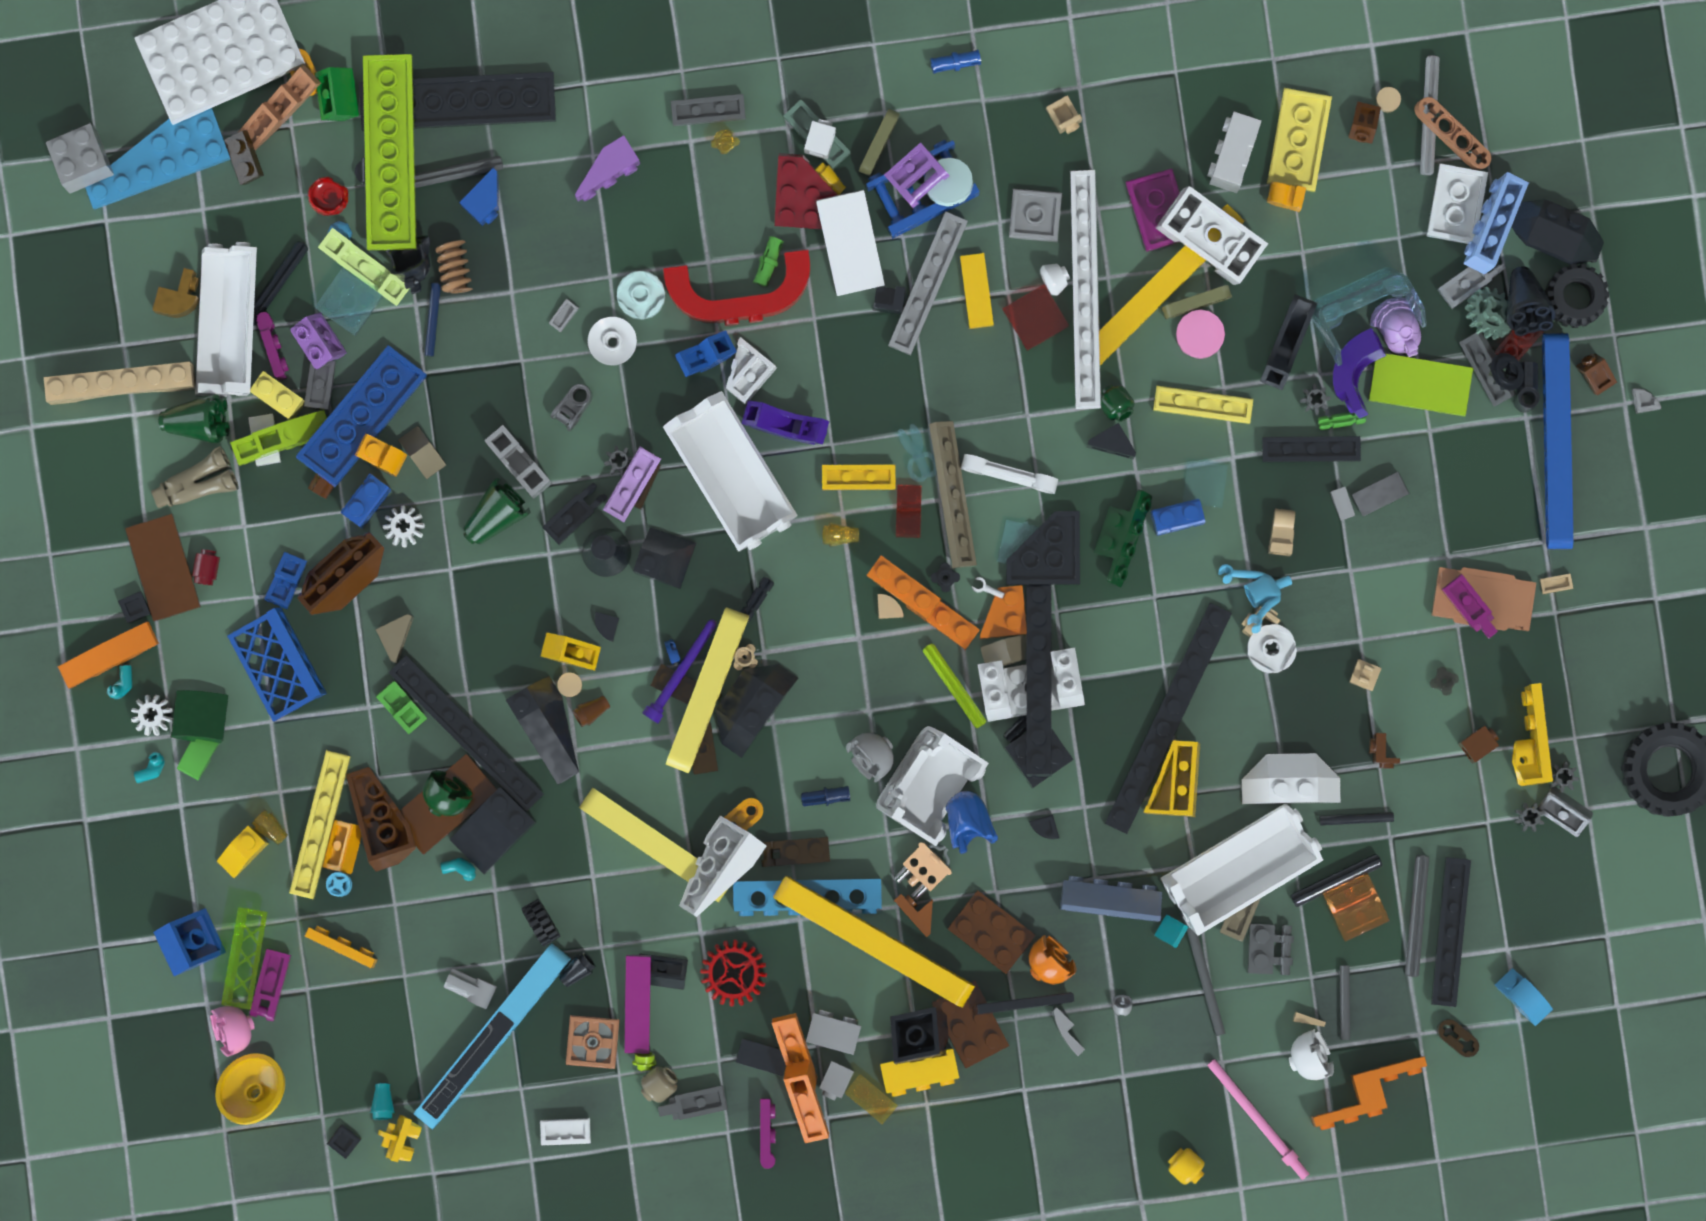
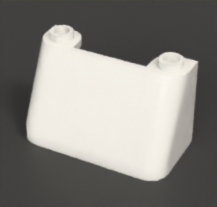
[876,726,989,846]

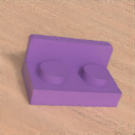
[290,313,347,369]

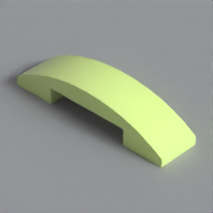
[318,228,410,306]

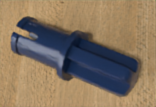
[801,786,850,807]

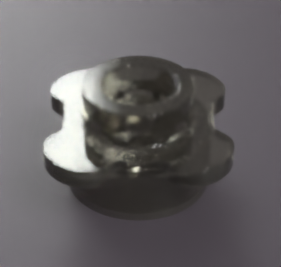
[1430,667,1459,696]

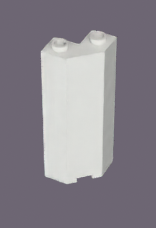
[195,242,257,397]
[663,391,798,551]
[1161,803,1323,935]

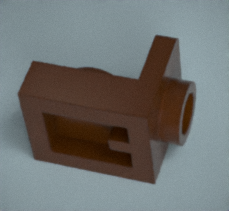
[1349,101,1381,144]
[1576,353,1617,396]

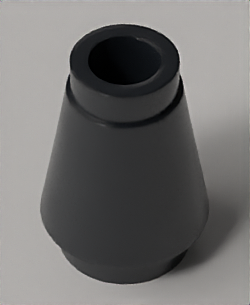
[559,952,596,987]

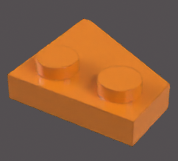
[980,585,1027,639]

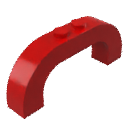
[663,250,810,326]

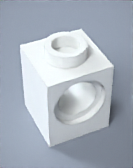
[804,119,836,160]

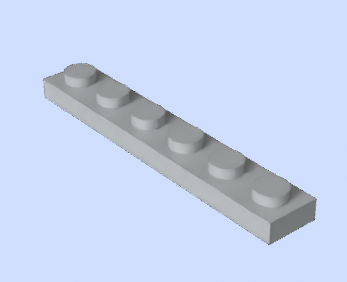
[888,211,968,356]

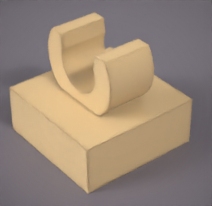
[1349,659,1381,691]

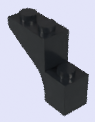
[1260,294,1318,390]

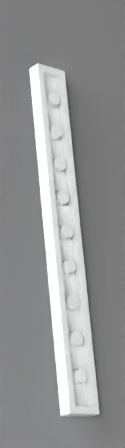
[1071,170,1101,409]

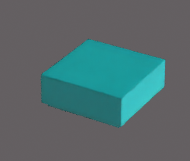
[1154,914,1188,948]

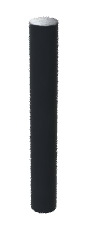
[1319,812,1394,826]

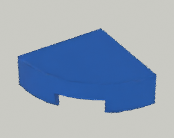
[664,639,681,665]

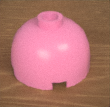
[210,1006,254,1057]

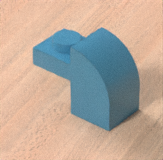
[1495,968,1553,1026]

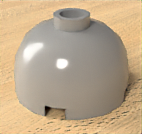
[846,732,893,782]

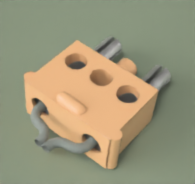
[894,842,952,900]

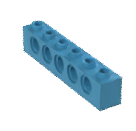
[733,879,882,916]

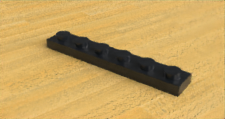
[1431,857,1471,1007]

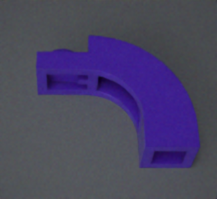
[1333,328,1386,418]
[741,401,830,445]

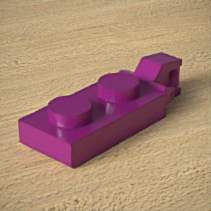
[1441,574,1498,639]

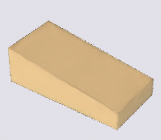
[1540,574,1573,594]
[1292,1012,1326,1027]

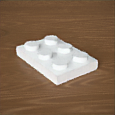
[1426,164,1488,244]

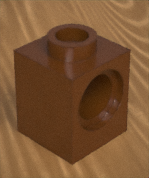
[1458,726,1499,764]

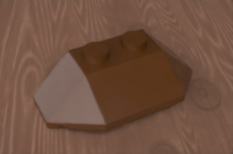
[297,532,384,615]

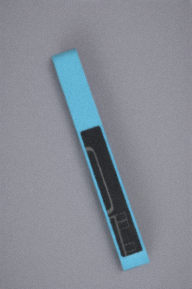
[414,943,571,1130]

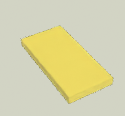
[1267,88,1332,192]

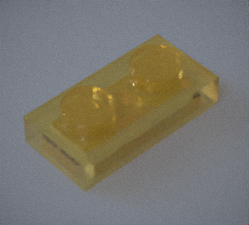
[845,1074,898,1125]

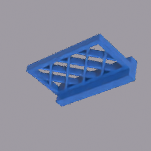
[227,608,327,722]

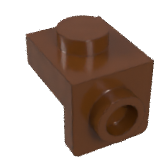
[1369,733,1400,769]

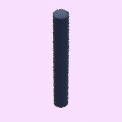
[424,283,441,357]

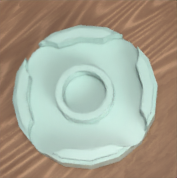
[924,158,973,206]
[617,271,665,320]

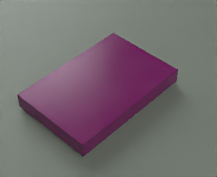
[1125,168,1180,252]

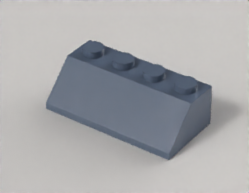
[1060,876,1162,922]

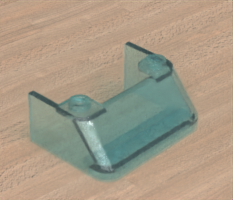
[1312,267,1427,366]

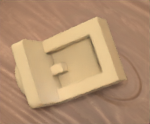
[1046,95,1082,134]
[1242,606,1280,637]

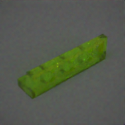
[221,907,268,1010]

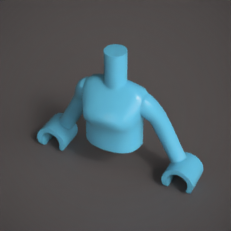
[1218,564,1292,634]

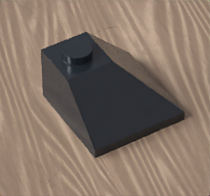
[633,527,696,589]

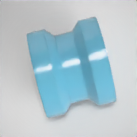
[326,872,352,897]

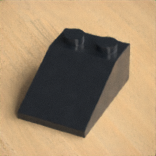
[450,787,537,875]

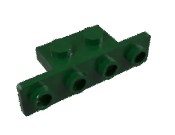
[1094,489,1152,588]

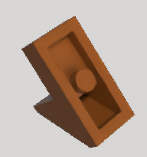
[894,894,933,937]

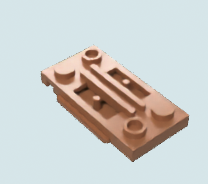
[1431,567,1536,631]

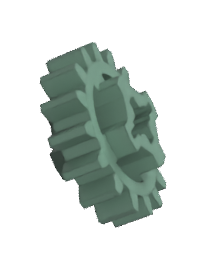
[1465,287,1512,340]

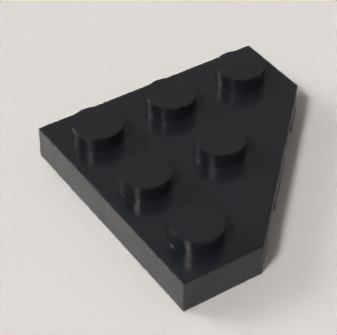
[1006,511,1080,585]

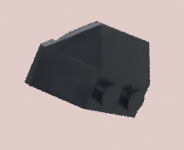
[1511,199,1604,264]
[716,664,799,758]

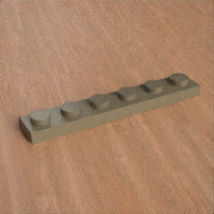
[929,421,977,568]

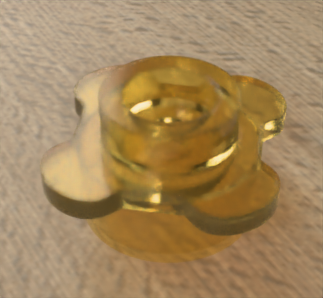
[711,130,740,154]

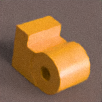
[1267,182,1306,212]

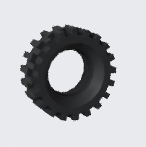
[1621,722,1706,817]

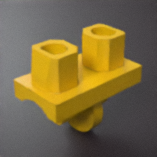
[378,1115,422,1162]

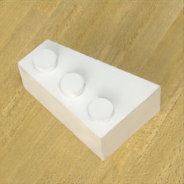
[1207,112,1261,193]

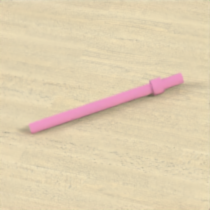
[1207,1059,1309,1180]

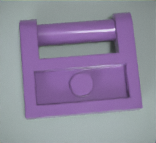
[884,142,950,208]

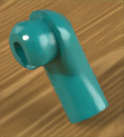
[107,665,133,699]

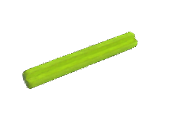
[923,643,986,728]

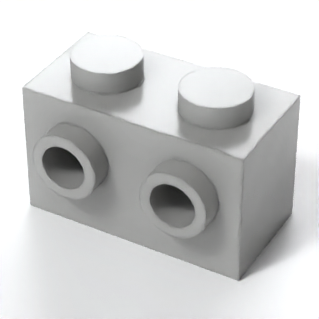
[806,1010,861,1055]

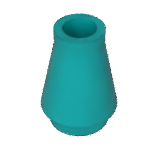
[370,1083,395,1120]

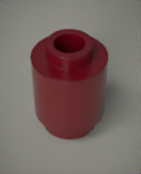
[192,549,220,586]

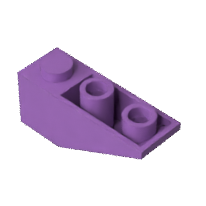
[575,135,640,202]

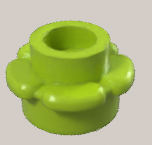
[632,1052,656,1071]

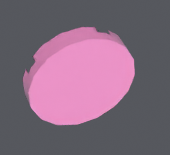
[1176,310,1225,359]

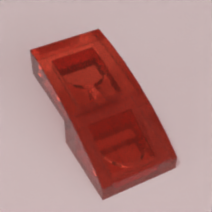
[896,485,922,538]

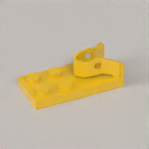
[1512,683,1553,786]

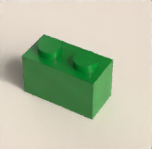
[315,67,359,121]

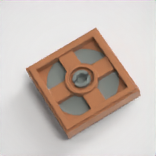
[566,1015,620,1069]

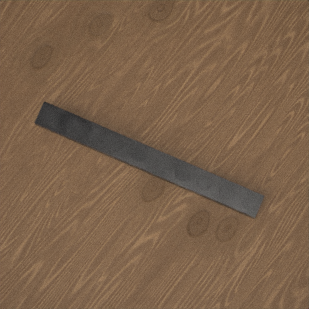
[1105,603,1232,834]

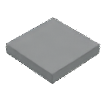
[1009,189,1062,242]

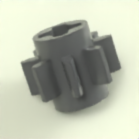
[1300,384,1331,416]
[604,446,633,476]
[1550,762,1579,793]
[1514,803,1545,832]

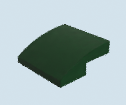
[170,690,228,744]

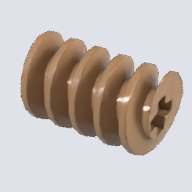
[435,240,473,293]

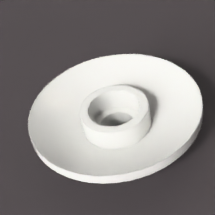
[588,317,637,365]

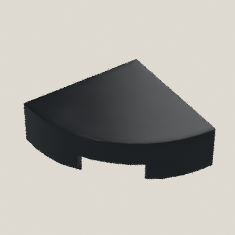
[595,612,619,642]
[1029,815,1059,839]

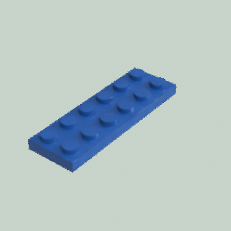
[296,345,427,487]

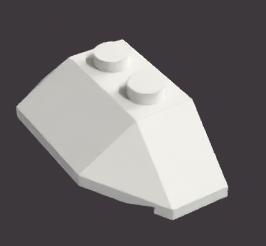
[1242,753,1341,804]

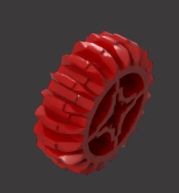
[700,940,767,1006]

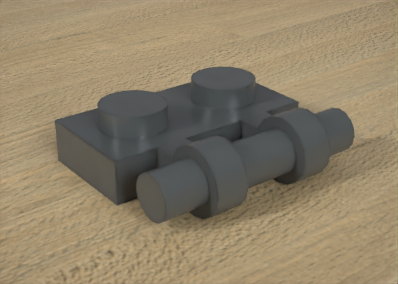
[1247,924,1294,975]

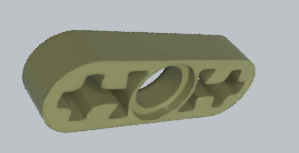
[859,108,900,177]
[1162,285,1232,320]

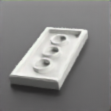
[816,190,885,296]

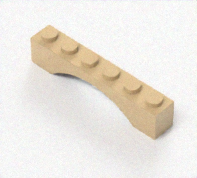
[44,362,196,405]

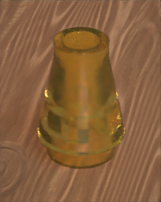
[822,523,859,547]
[251,809,288,845]

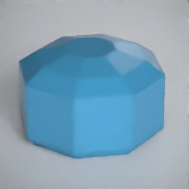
[327,221,353,240]

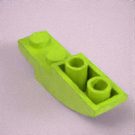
[230,410,327,466]

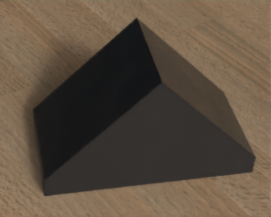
[1086,423,1136,460]

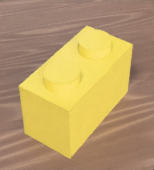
[250,371,305,420]

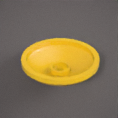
[215,1053,285,1125]

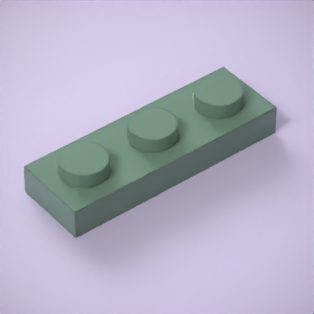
[783,100,851,170]

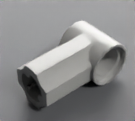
[444,968,497,1009]

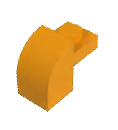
[355,433,407,477]

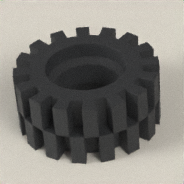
[521,899,561,947]

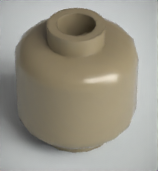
[641,1066,678,1103]

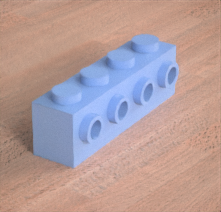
[1463,172,1529,274]

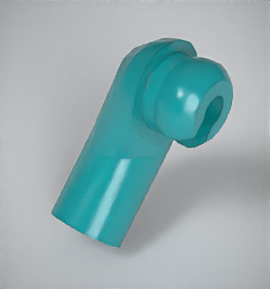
[134,752,165,784]
[440,858,476,881]

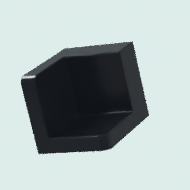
[873,286,906,315]

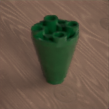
[158,394,230,443]

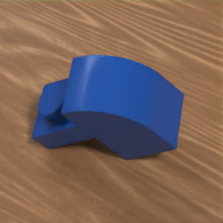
[675,330,737,377]

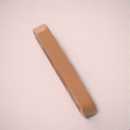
[1415,97,1491,171]

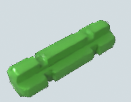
[1318,412,1366,430]

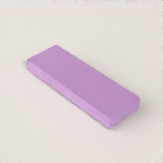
[603,447,661,522]

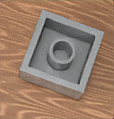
[46,123,114,194]

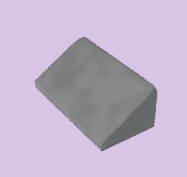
[1537,786,1593,837]

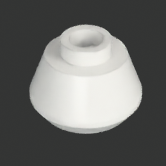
[1040,264,1070,296]

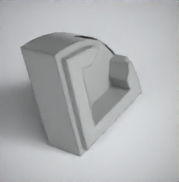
[1632,389,1661,414]

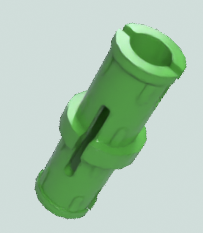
[753,236,784,287]

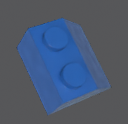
[153,908,226,976]

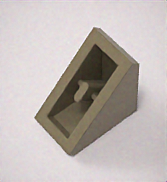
[398,426,446,479]
[376,614,414,664]
[980,634,1027,666]

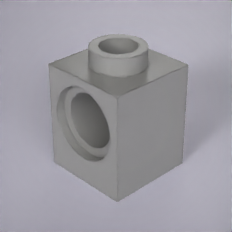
[819,1061,854,1101]

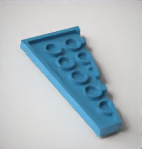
[85,108,231,210]

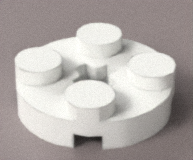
[1247,624,1297,673]

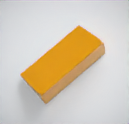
[322,820,362,874]

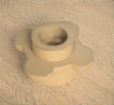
[734,644,758,670]

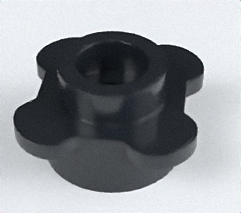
[931,563,960,592]

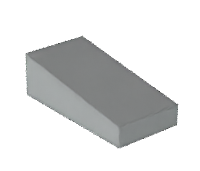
[549,299,579,332]
[1330,487,1355,521]

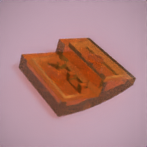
[1323,873,1390,942]

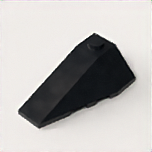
[506,676,579,785]

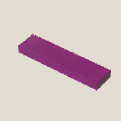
[625,954,651,1054]

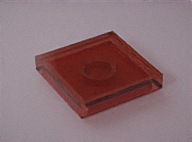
[1002,284,1069,351]

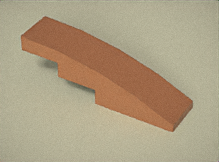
[238,65,321,151]

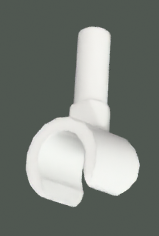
[972,577,1005,598]

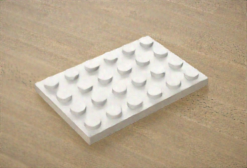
[134,0,306,125]

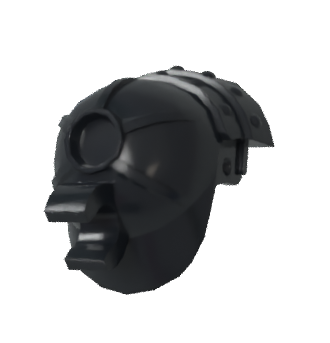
[385,235,431,294]

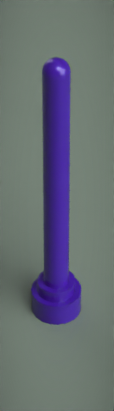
[642,619,717,724]

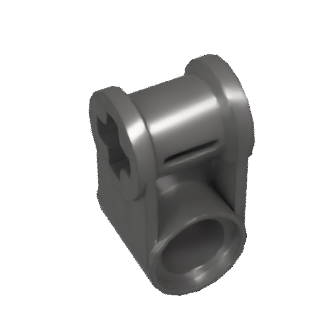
[550,384,592,432]

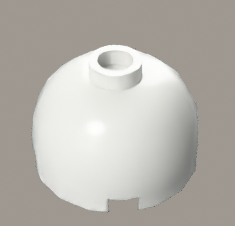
[1289,1029,1334,1080]

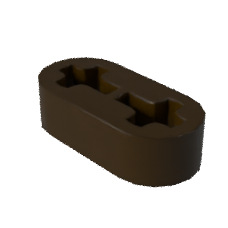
[1437,1019,1479,1057]

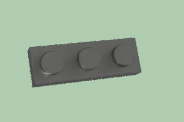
[671,94,746,127]
[1459,332,1516,407]

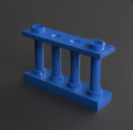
[866,140,979,239]

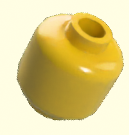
[1168,1148,1205,1185]

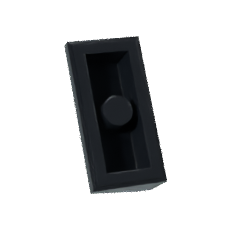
[639,953,688,990]

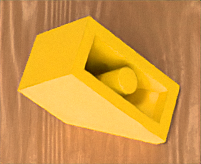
[541,633,601,671]
[217,825,269,879]

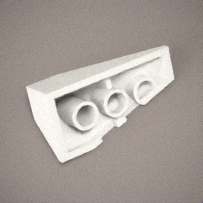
[679,816,766,917]

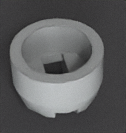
[1112,995,1132,1016]

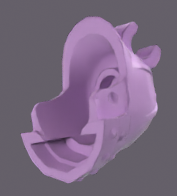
[1370,297,1421,357]

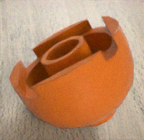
[1029,935,1077,985]

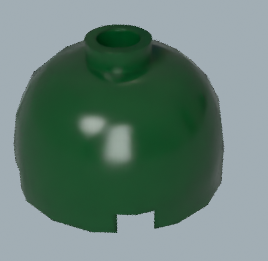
[423,770,473,817]

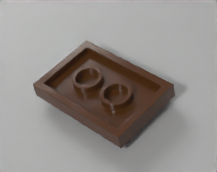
[948,890,1036,974]
[932,980,1009,1069]

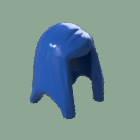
[945,791,998,854]

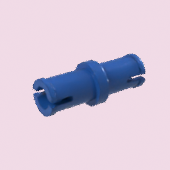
[930,49,981,74]

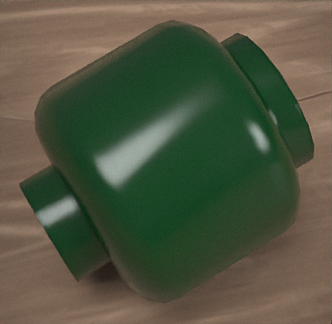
[1101,385,1135,422]

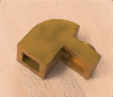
[153,268,199,318]

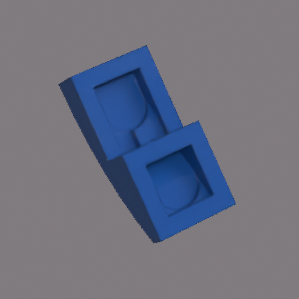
[265,552,307,610]

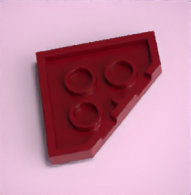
[774,153,838,229]

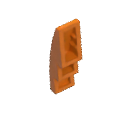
[58,622,159,689]

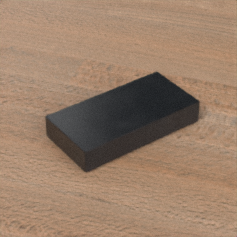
[736,1039,786,1076]

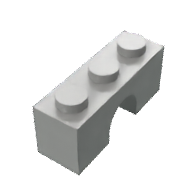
[484,425,552,499]

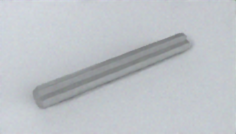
[1420,55,1440,176]

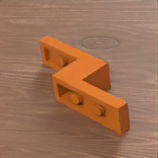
[867,556,980,650]
[772,1013,829,1143]
[1311,1056,1427,1130]

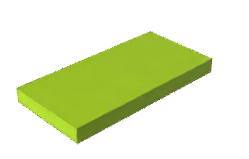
[1368,354,1473,417]

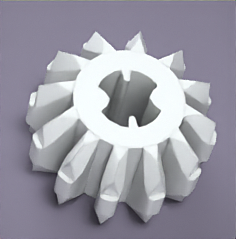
[383,506,425,548]
[131,695,173,736]

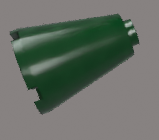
[463,478,531,545]

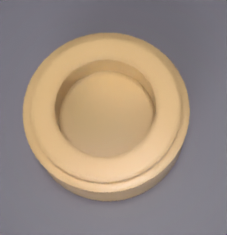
[1376,87,1401,113]
[557,673,582,697]

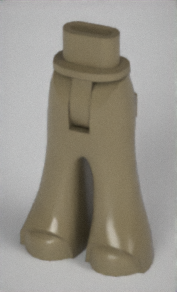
[151,446,239,508]

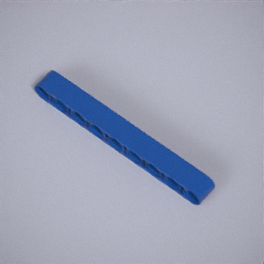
[1542,333,1573,549]

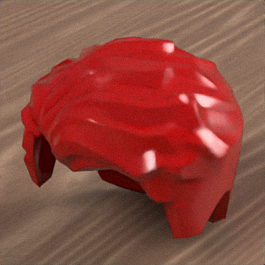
[308,177,349,216]

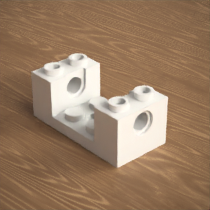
[1156,186,1268,285]
[978,648,1085,722]

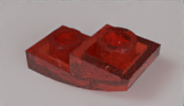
[1494,330,1544,361]

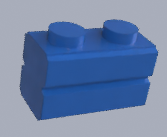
[340,473,392,529]
[1151,498,1205,536]

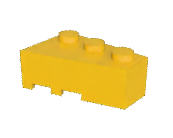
[1144,740,1200,817]
[880,1048,959,1097]

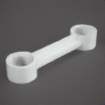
[960,454,1059,494]

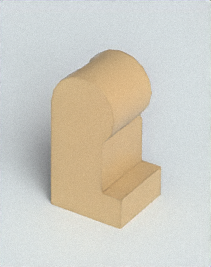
[1268,508,1295,556]

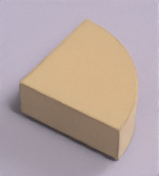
[878,594,903,619]

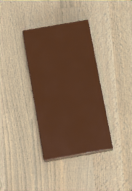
[125,514,201,622]
[400,754,497,855]

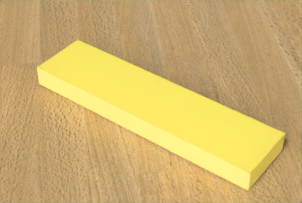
[1153,386,1253,424]

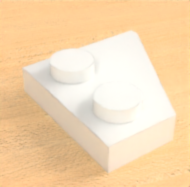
[726,337,777,405]

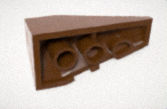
[346,767,416,871]

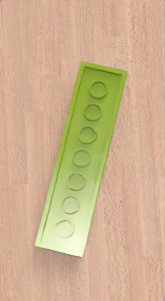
[363,54,417,250]

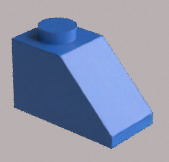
[459,168,499,226]

